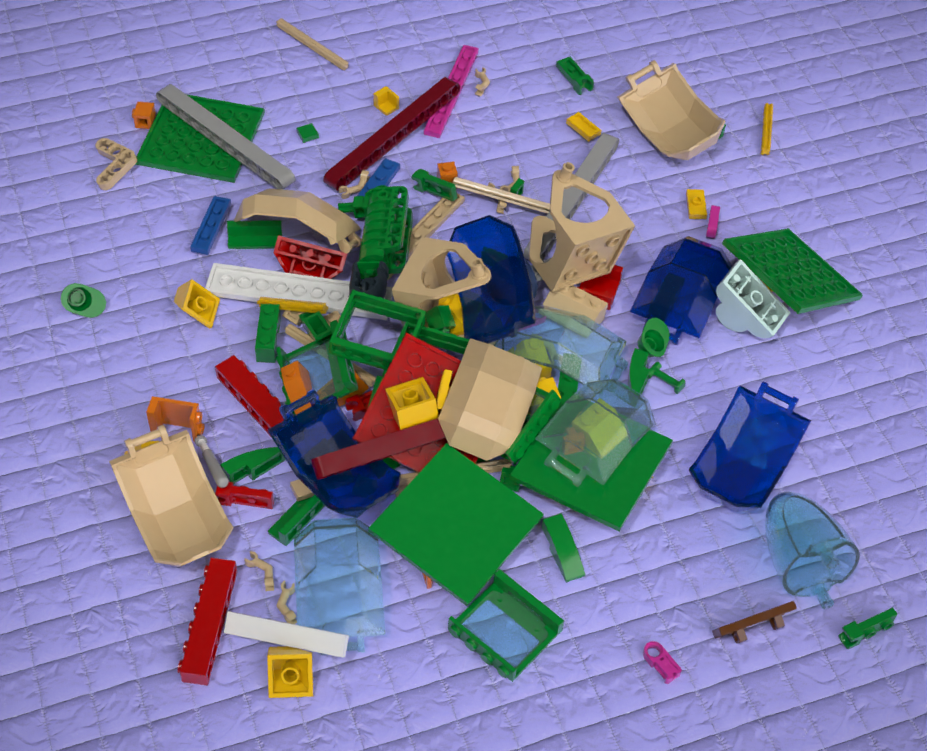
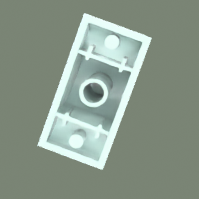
[716,259,791,338]

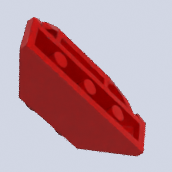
[273,235,348,279]

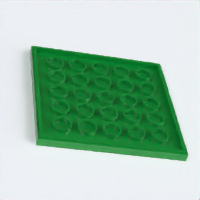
[135,94,265,183]
[722,228,863,314]
[510,391,673,532]
[368,443,544,606]

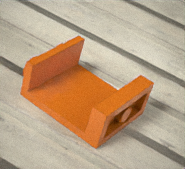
[146,396,205,442]

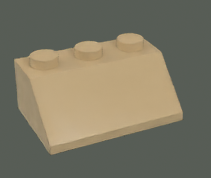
[538,285,608,339]

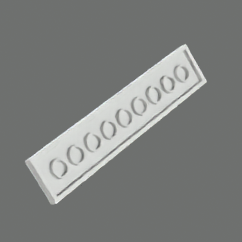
[205,263,393,320]

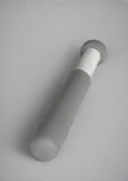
[195,435,229,488]

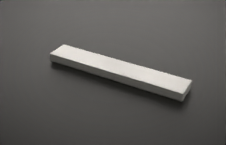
[224,611,349,658]

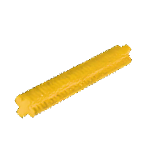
[761,103,773,155]
[257,297,328,314]

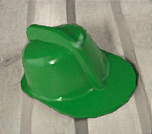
[61,283,106,318]
[637,318,670,357]

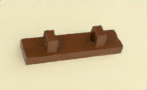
[712,601,797,644]

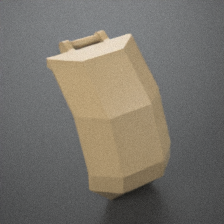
[617,60,725,160]
[234,188,362,253]
[438,338,542,461]
[109,425,233,567]

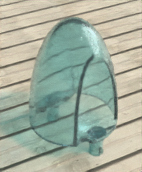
[765,491,860,609]

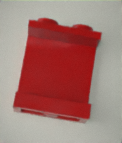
[577,265,623,310]

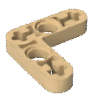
[95,138,137,190]

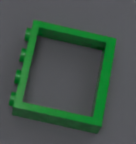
[329,290,426,371]
[382,322,470,380]

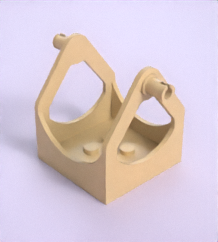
[528,162,635,292]
[392,237,504,349]

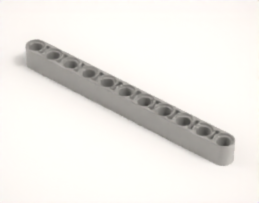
[156,84,295,190]
[523,133,619,261]

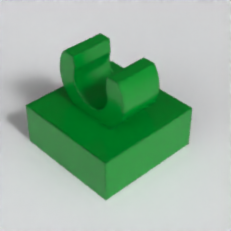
[500,465,520,492]

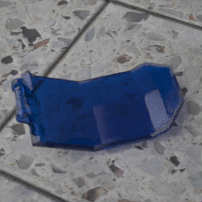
[447,215,536,344]
[630,236,733,345]
[689,381,812,512]
[268,389,401,518]

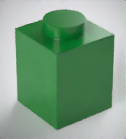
[425,305,456,333]

